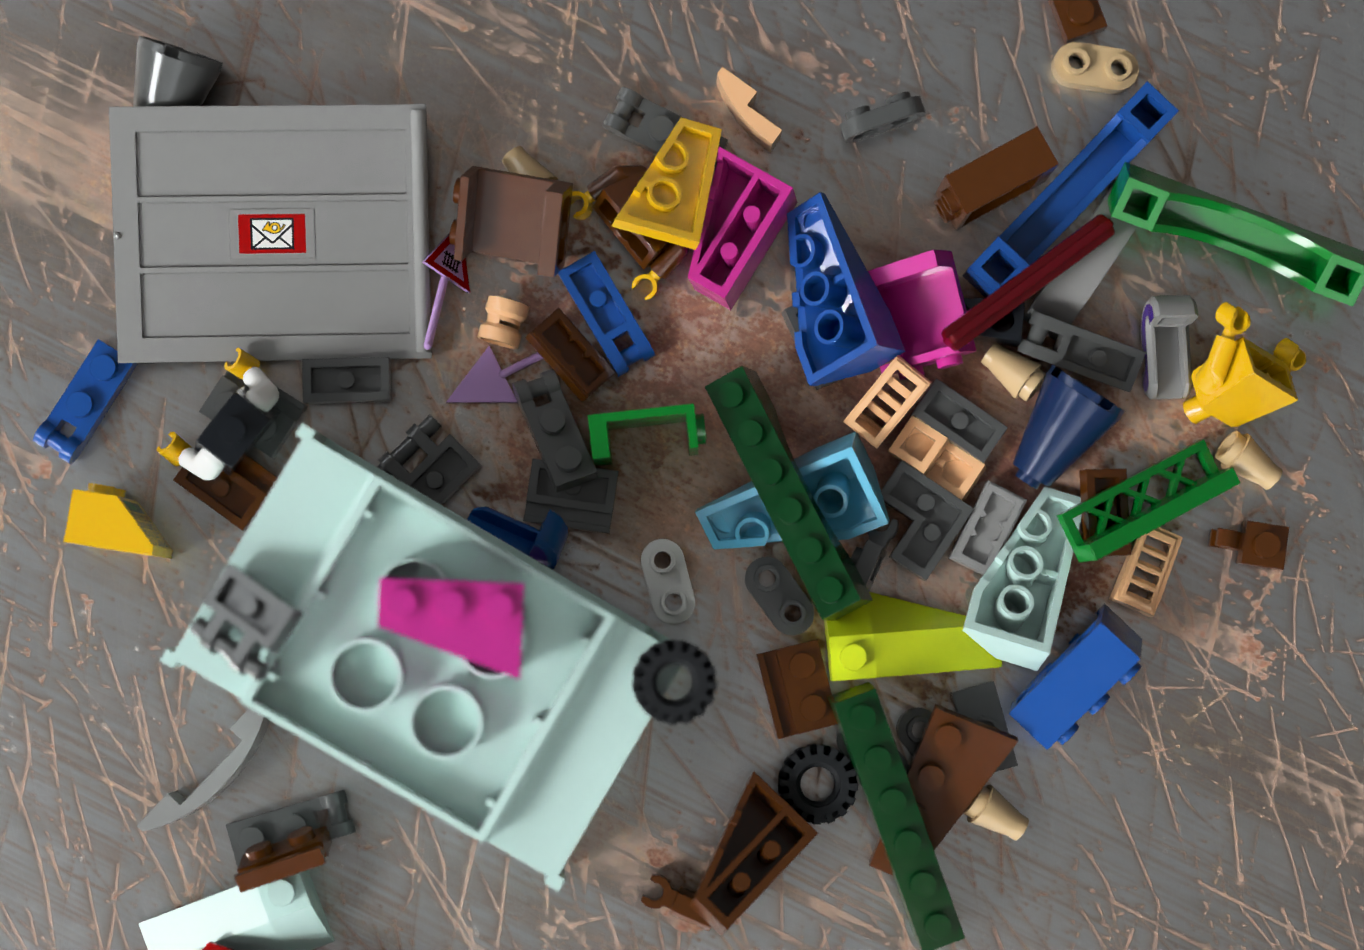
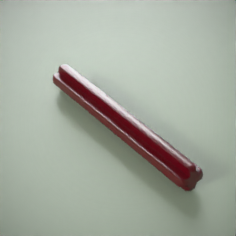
[941,214,1115,351]

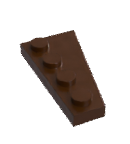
[869,704,1018,876]

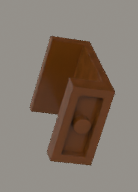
[449,166,573,278]

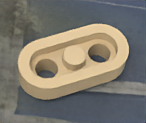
[1052,42,1139,94]

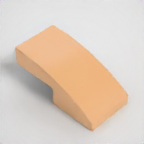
[716,67,782,153]
[888,415,987,501]

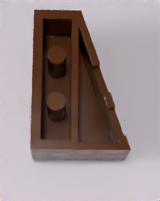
[689,771,818,936]

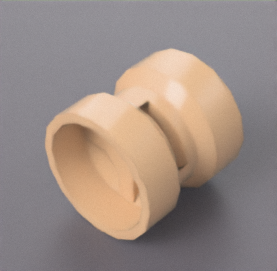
[477,295,530,349]

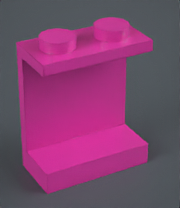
[868,249,977,380]

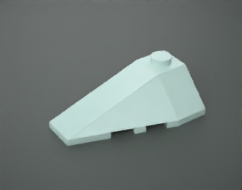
[139,870,335,950]

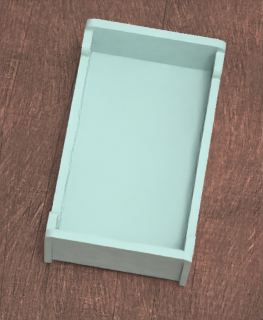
[159,423,681,892]

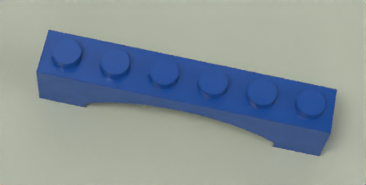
[963,81,1179,298]

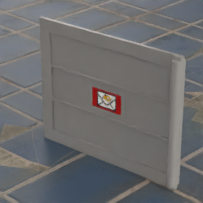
[109,104,432,363]

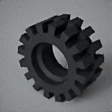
[632,640,717,725]
[778,744,858,825]

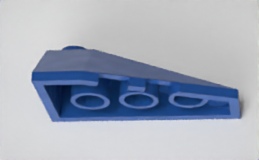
[787,192,906,386]

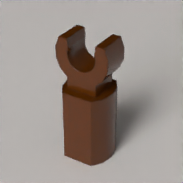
[641,874,711,932]

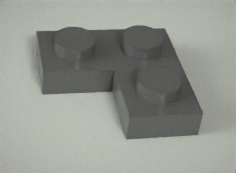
[881,460,974,581]

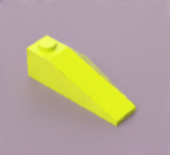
[824,592,1002,681]

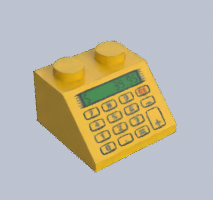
[64,483,173,559]

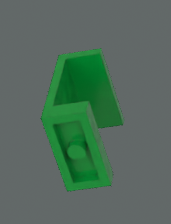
[588,403,706,466]

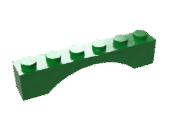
[1107,162,1364,307]

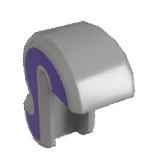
[1141,295,1199,399]

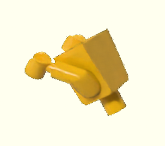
[1183,302,1306,427]

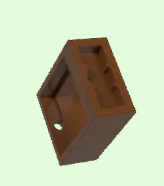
[934,126,1059,230]

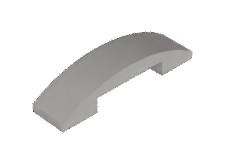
[1023,180,1137,341]
[137,708,270,832]

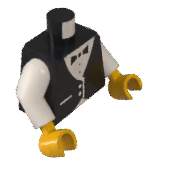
[157,347,282,480]

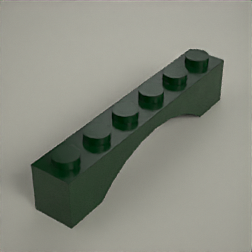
[705,366,873,621]
[828,682,965,950]

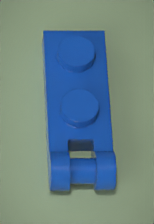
[558,251,656,377]
[33,339,138,464]

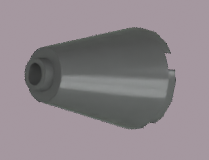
[133,36,223,106]

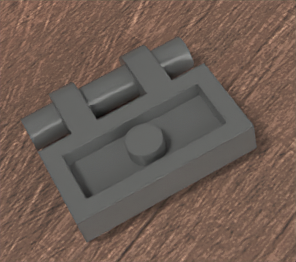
[377,414,482,505]
[190,563,304,681]

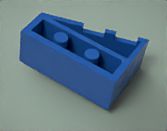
[1009,603,1142,750]

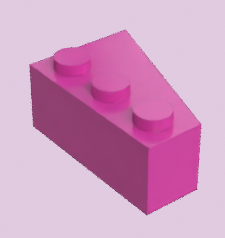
[688,147,797,310]
[378,577,524,679]

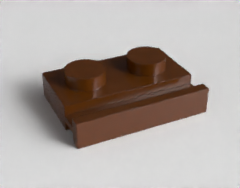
[173,455,278,532]
[756,639,837,739]
[234,826,332,893]

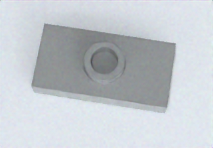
[948,480,1027,575]

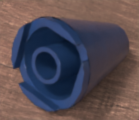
[1013,365,1125,489]

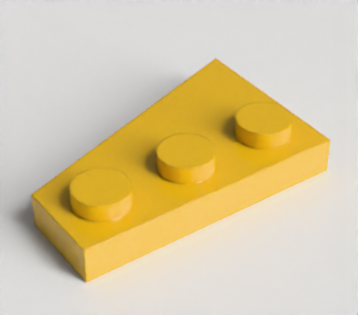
[611,117,722,250]

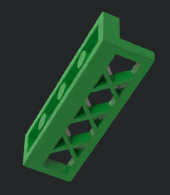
[1056,439,1240,562]

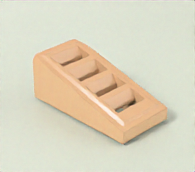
[843,355,932,449]
[1108,527,1183,617]

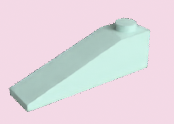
[963,486,1082,671]

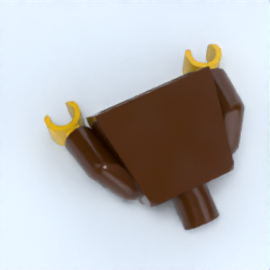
[571,165,689,300]

